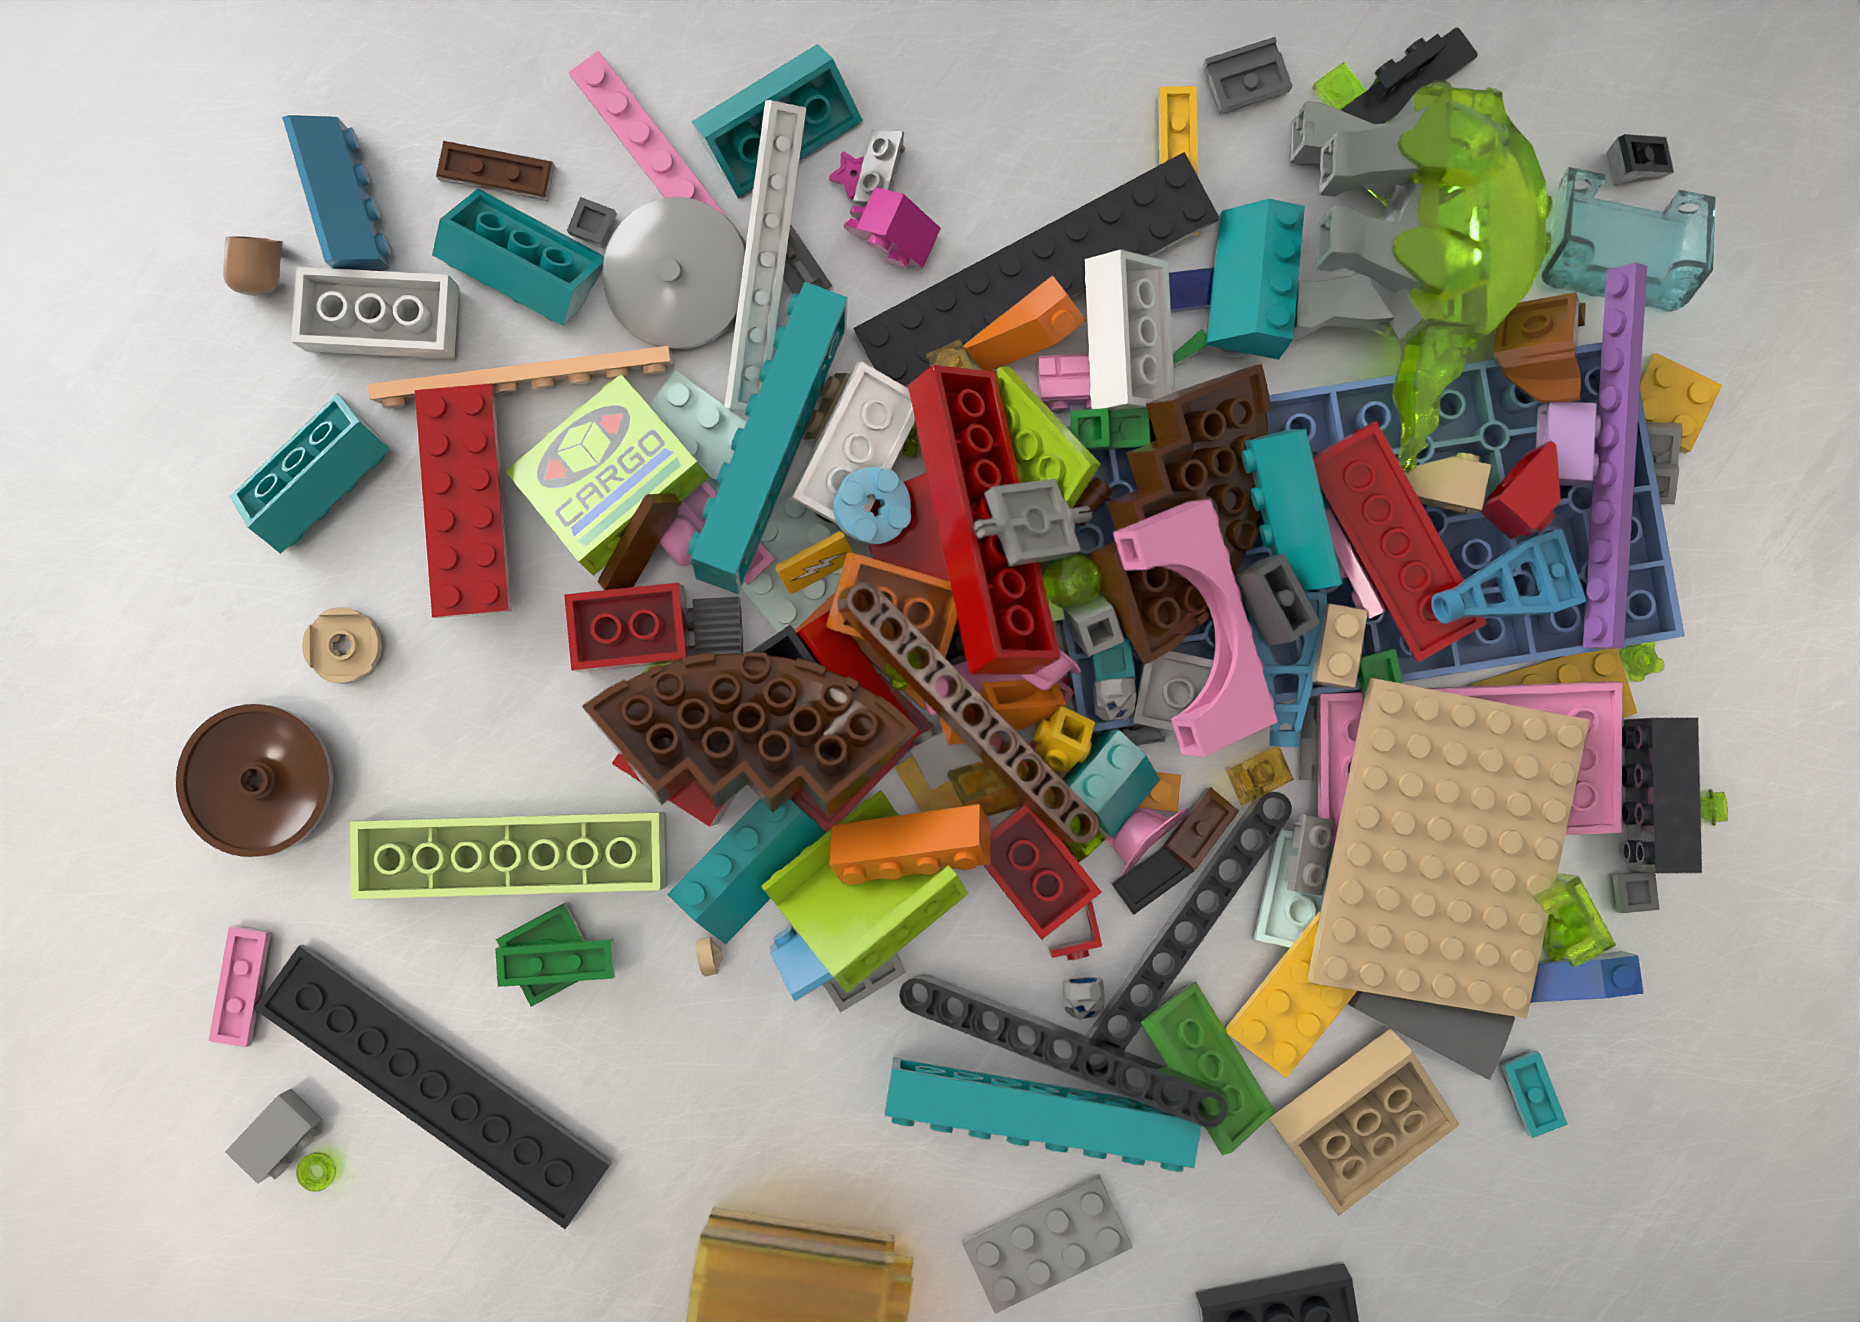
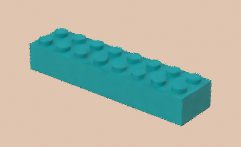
[687,282,848,595]
[884,1057,1201,1172]

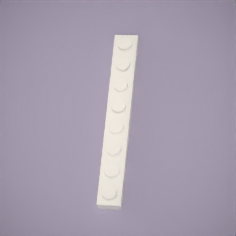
[724,100,806,410]

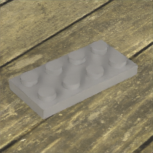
[962,1175,1133,1314]

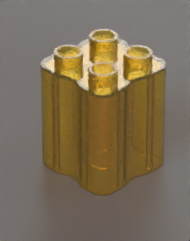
[686,1207,913,1322]

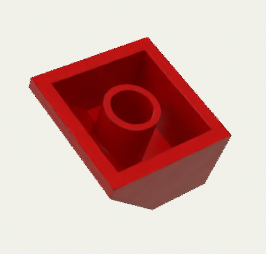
[1479,440,1561,539]

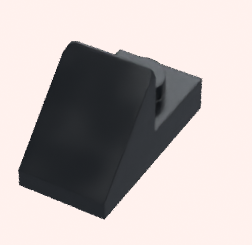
[1607,134,1674,186]

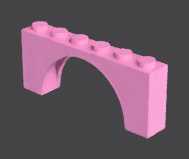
[1113,499,1278,757]

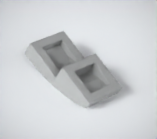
[1646,422,1682,504]

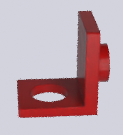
[1048,901,1103,961]

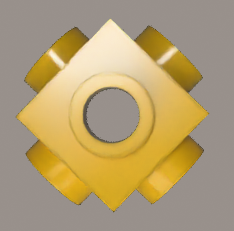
[1033,706,1095,773]

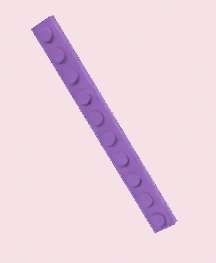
[1583,262,1648,649]

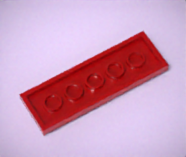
[415,383,512,618]
[1312,421,1487,662]

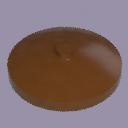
[176,704,333,857]

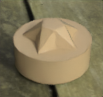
[696,936,723,977]

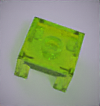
[1533,873,1617,967]

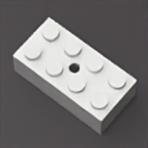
[291,267,459,359]

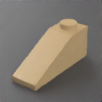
[1403,453,1491,515]

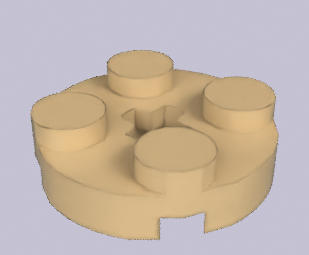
[302,607,382,683]

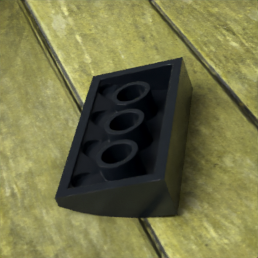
[1196,1263,1359,1322]

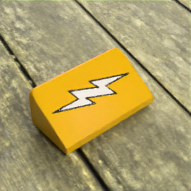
[775,531,853,594]

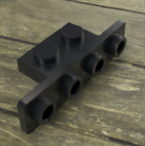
[1340,27,1478,124]

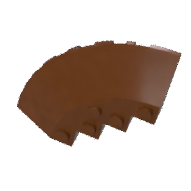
[1088,364,1271,664]
[582,652,917,816]

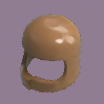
[223,236,283,296]

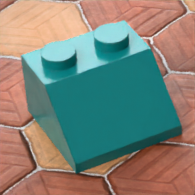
[1062,729,1160,837]

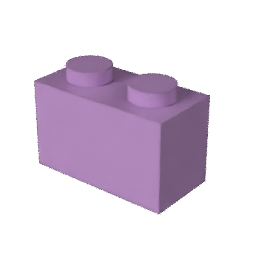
[1536,402,1601,486]

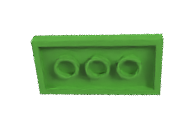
[1141,981,1275,1155]

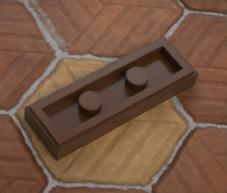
[436,141,555,201]
[597,494,682,590]

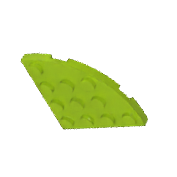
[996,366,1101,508]

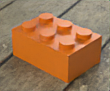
[826,552,957,658]

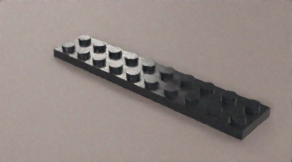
[853,152,1220,387]
[254,944,612,1229]

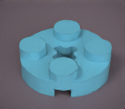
[833,467,911,544]

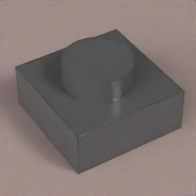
[567,197,617,248]
[1613,872,1660,913]

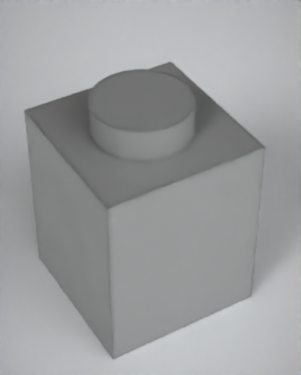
[1063,592,1124,656]

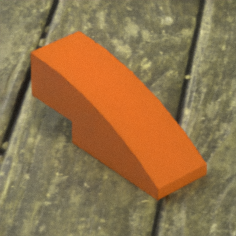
[938,679,1067,745]

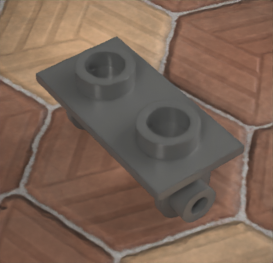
[783,225,832,294]

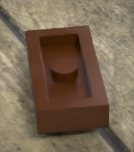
[1162,787,1239,870]

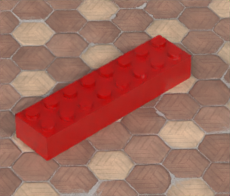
[908,365,1061,675]

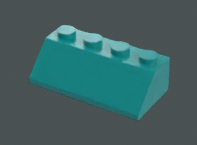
[691,44,863,198]
[432,189,604,326]
[1206,198,1305,360]
[229,393,390,554]
[1242,429,1343,591]
[667,798,827,945]

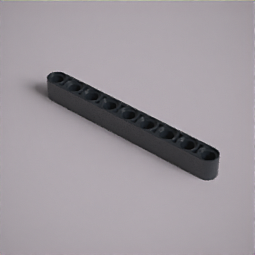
[1085,791,1292,1073]
[899,974,1229,1128]

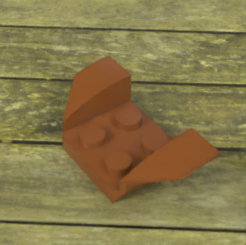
[1494,292,1586,403]

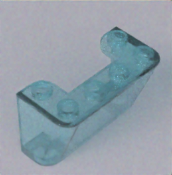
[1541,167,1716,312]

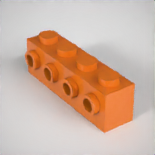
[829,804,991,885]

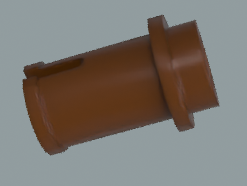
[1073,476,1113,527]

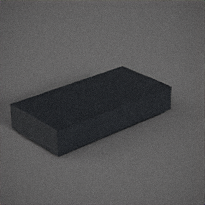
[1111,847,1195,915]

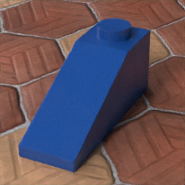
[1530,951,1644,1003]

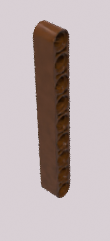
[837,582,1099,843]

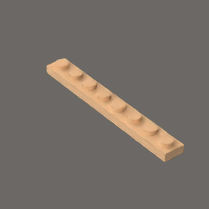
[367,346,674,408]

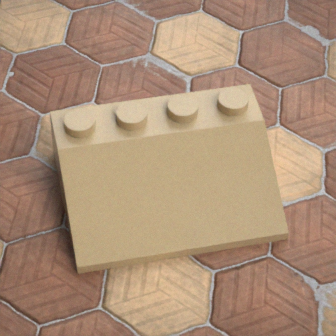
[1269,1028,1460,1216]

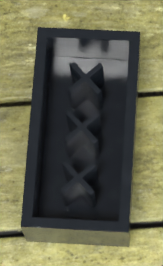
[1621,717,1702,873]

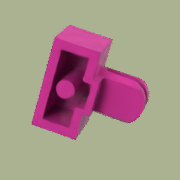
[844,187,941,269]

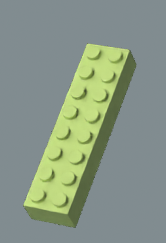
[350,812,666,899]

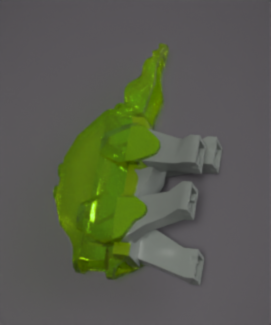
[1290,79,1552,473]

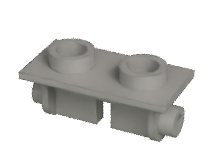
[853,130,905,203]
[1284,814,1334,896]

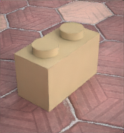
[1311,604,1368,689]

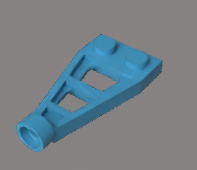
[1432,529,1587,624]
[1247,592,1327,747]

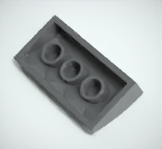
[1347,991,1515,1080]

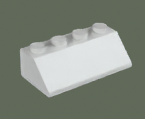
[1085,250,1175,410]

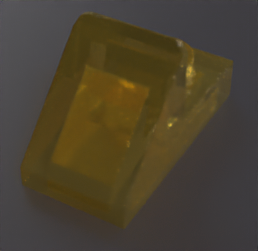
[1224,747,1294,805]

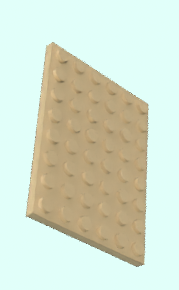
[1307,677,1590,1018]

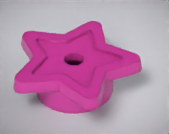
[829,151,865,199]

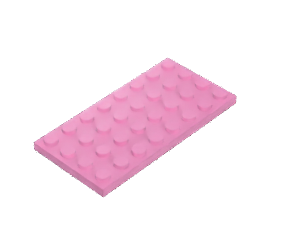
[1317,681,1622,845]

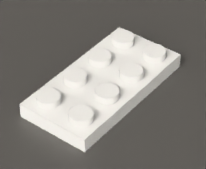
[789,361,915,525]

